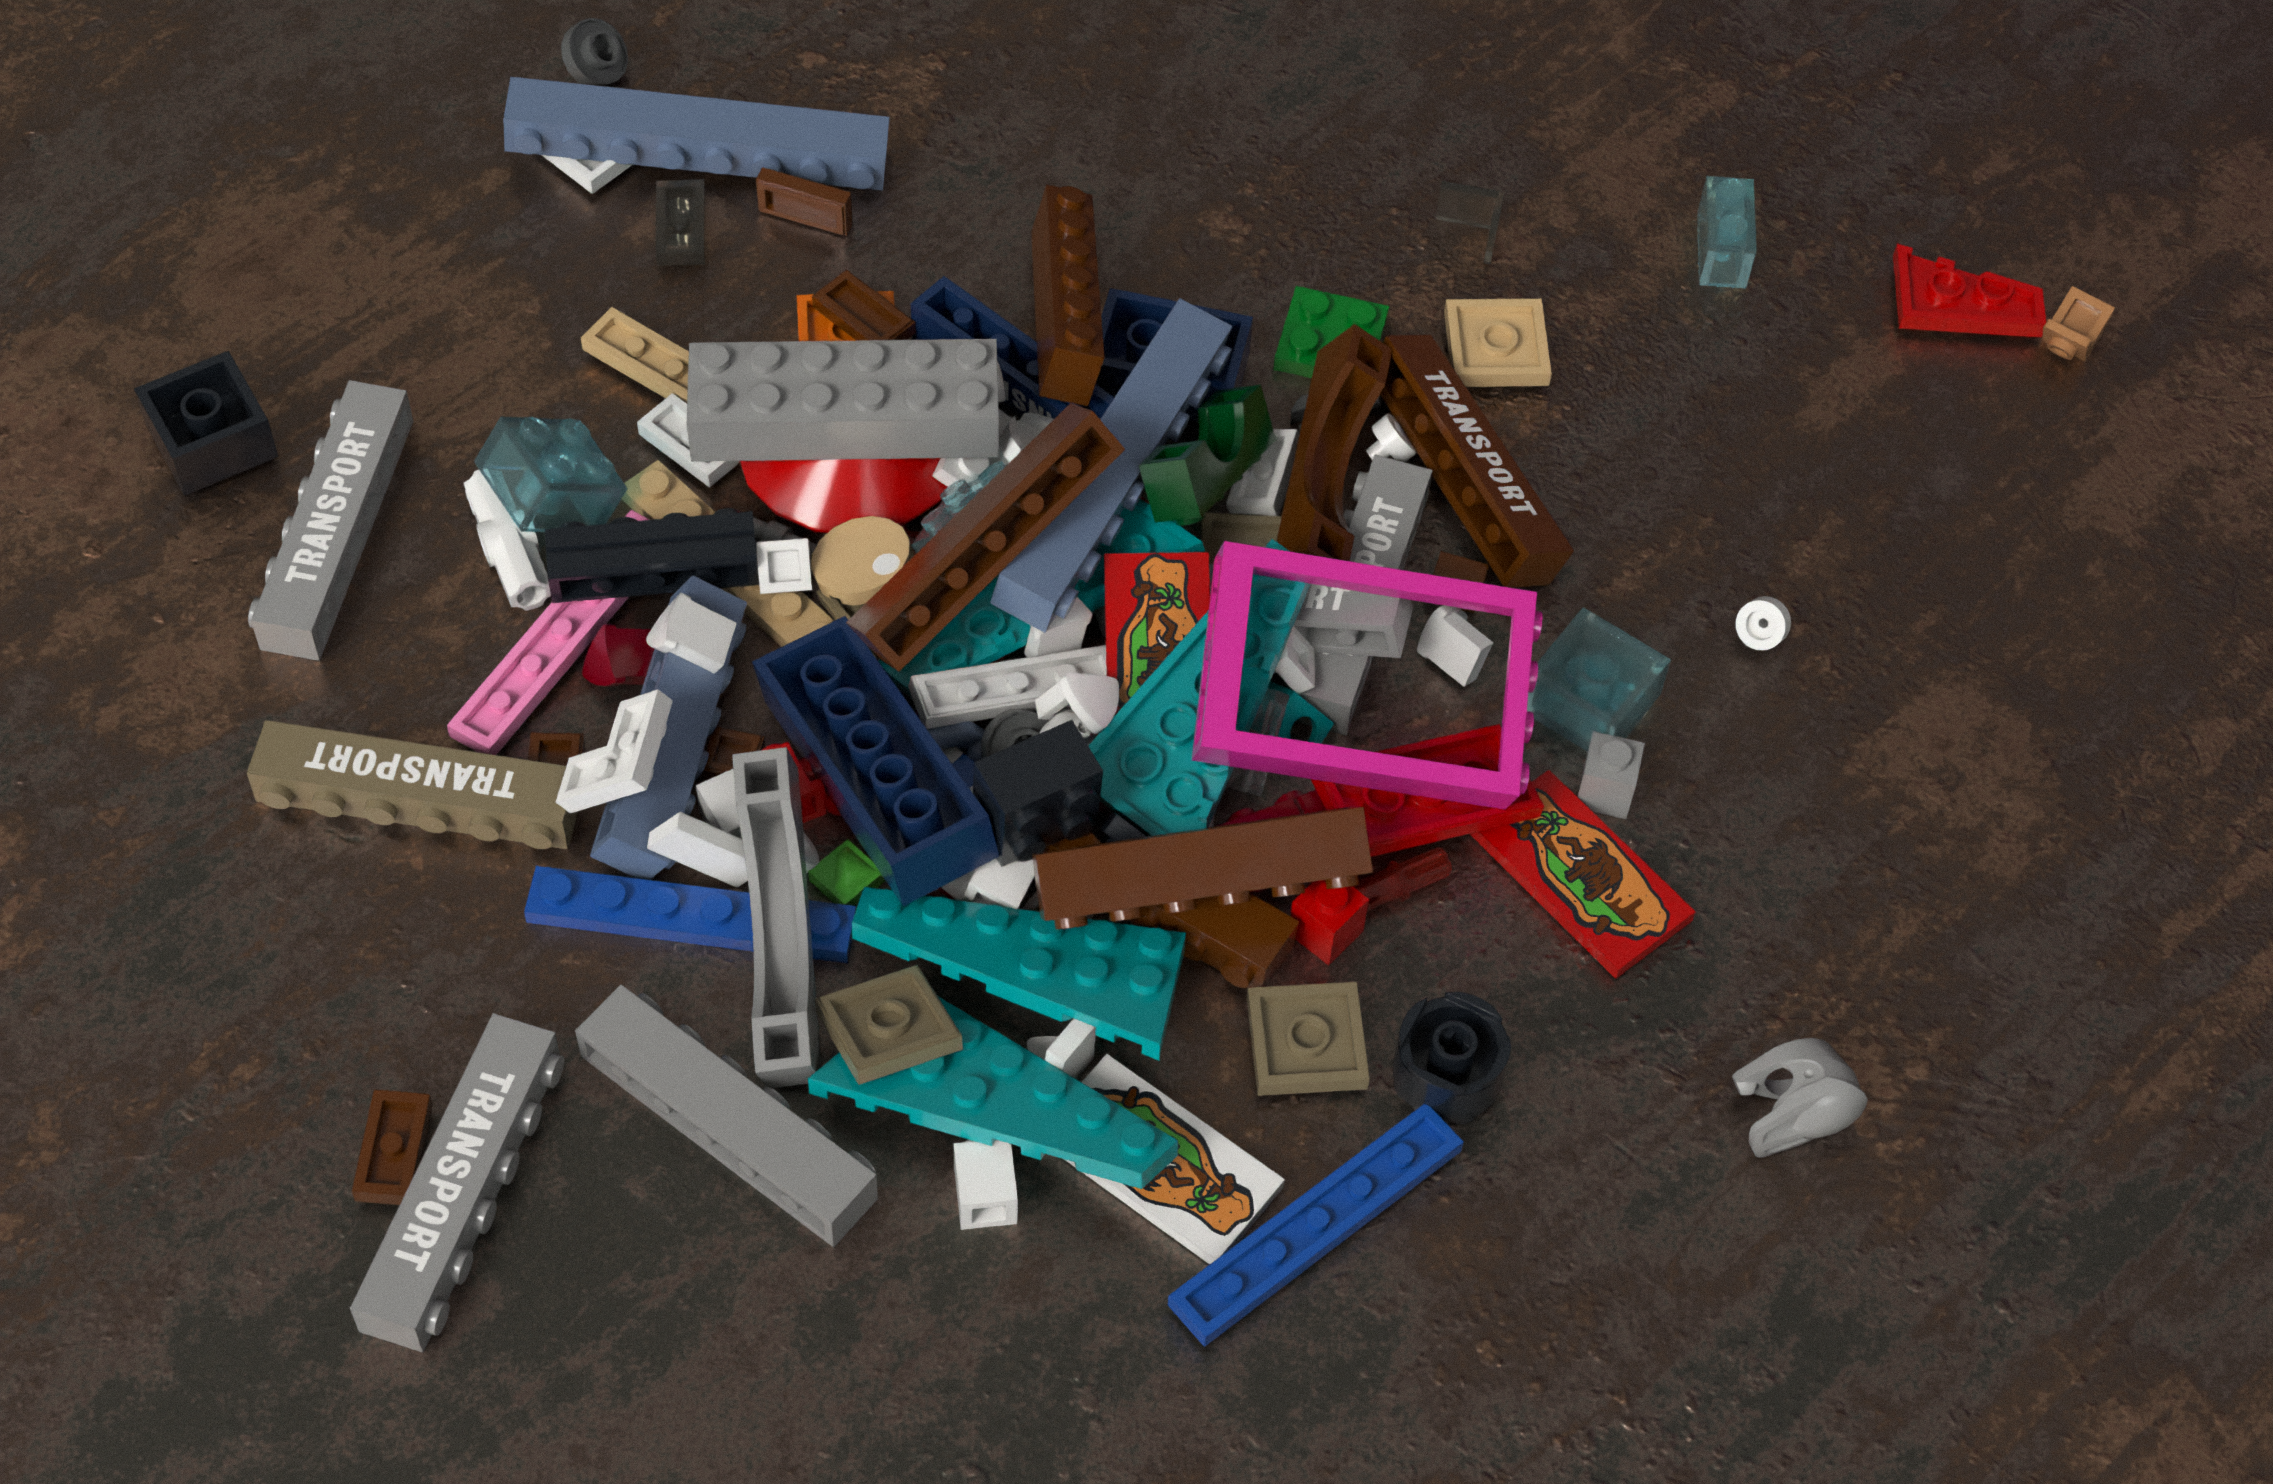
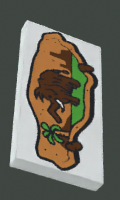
[1064,1054,1285,1264]

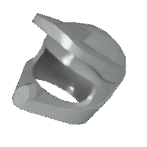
[1732,1038,1868,1158]

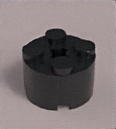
[1393,991,1511,1125]

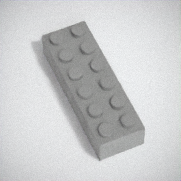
[686,339,999,462]

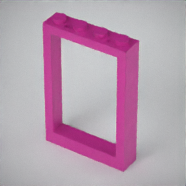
[1192,541,1543,809]

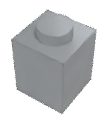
[1577,731,1645,819]

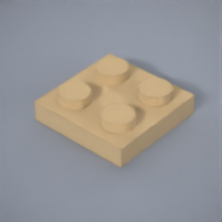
[1444,299,1552,387]

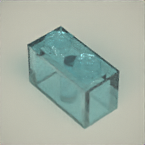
[1697,176,1757,289]

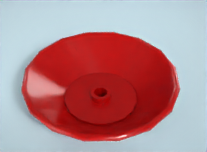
[740,458,949,533]

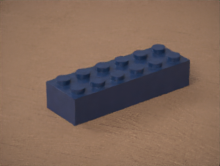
[752,616,1000,906]

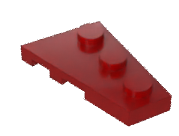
[1893,243,2046,338]

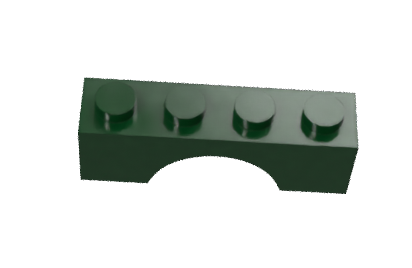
[1138,384,1276,526]

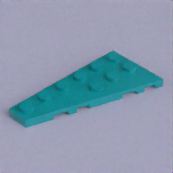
[1088,539,1311,837]
[852,887,1186,1060]

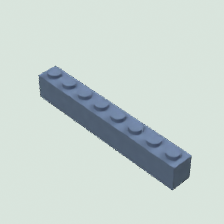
[503,77,890,191]
[990,298,1232,633]

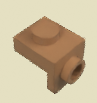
[2042,286,2115,362]

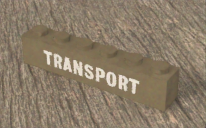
[247,720,579,849]

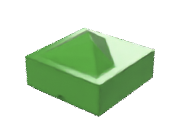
[808,839,885,906]

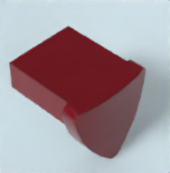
[582,624,654,686]

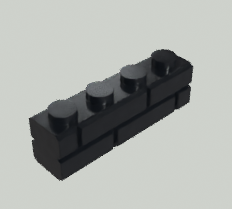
[545,508,759,603]

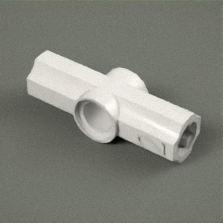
[464,466,551,611]

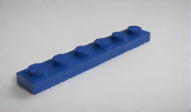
[524,866,856,964]
[1167,1104,1464,1347]

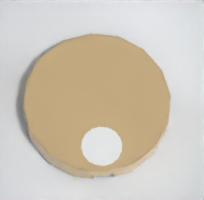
[811,516,914,606]

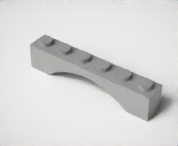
[732,747,822,1088]

